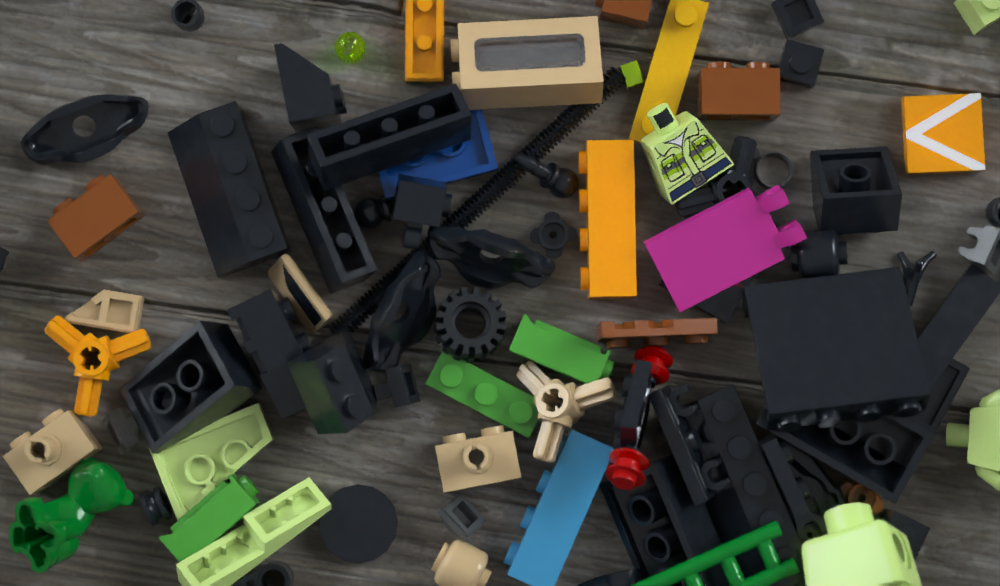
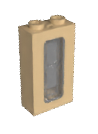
[451,16,603,110]

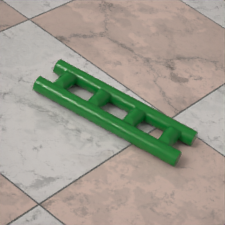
[631,520,799,586]

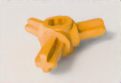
[44,315,152,417]

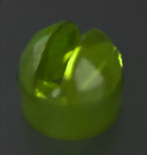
[335,32,366,64]

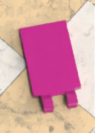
[643,185,807,312]

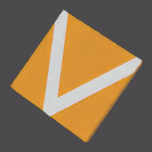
[901,93,985,175]

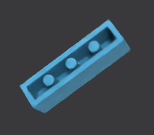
[503,429,614,586]

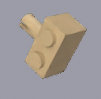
[3,408,103,495]
[435,425,522,493]

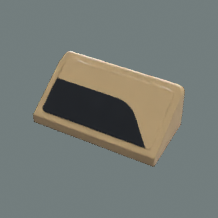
[268,254,334,334]

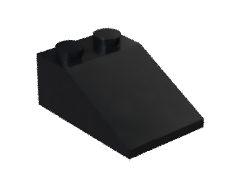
[119,320,262,454]

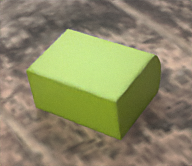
[619,60,645,89]

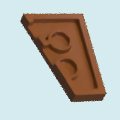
[597,318,718,348]

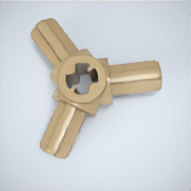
[516,360,616,463]

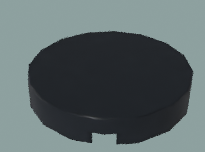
[319,484,398,563]

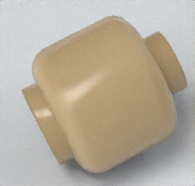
[431,539,492,586]

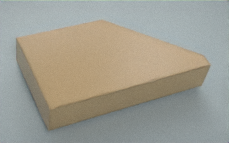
[65,290,145,333]

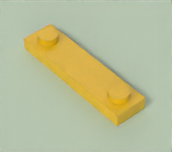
[628,0,709,145]

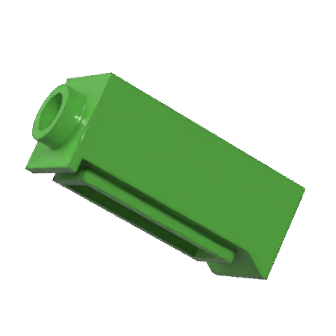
[509,314,614,384]
[158,473,261,562]

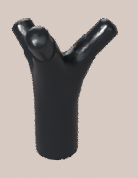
[897,251,937,306]

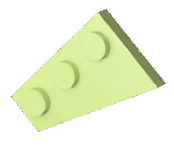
[149,403,274,521]

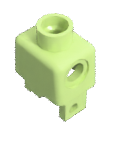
[801,503,922,586]

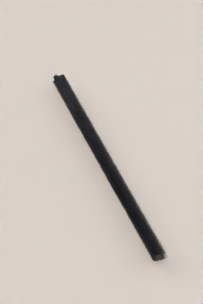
[328,67,627,334]

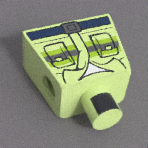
[641,103,734,205]

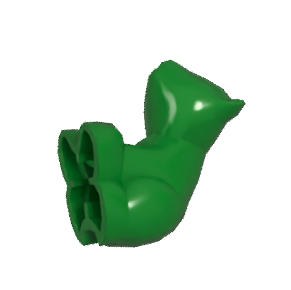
[9,457,134,573]

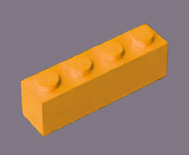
[578,140,637,299]

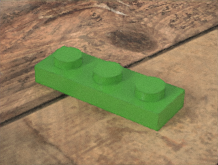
[425,351,539,438]

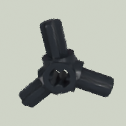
[675,136,778,228]

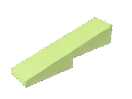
[176,477,331,586]

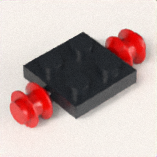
[605,345,673,490]

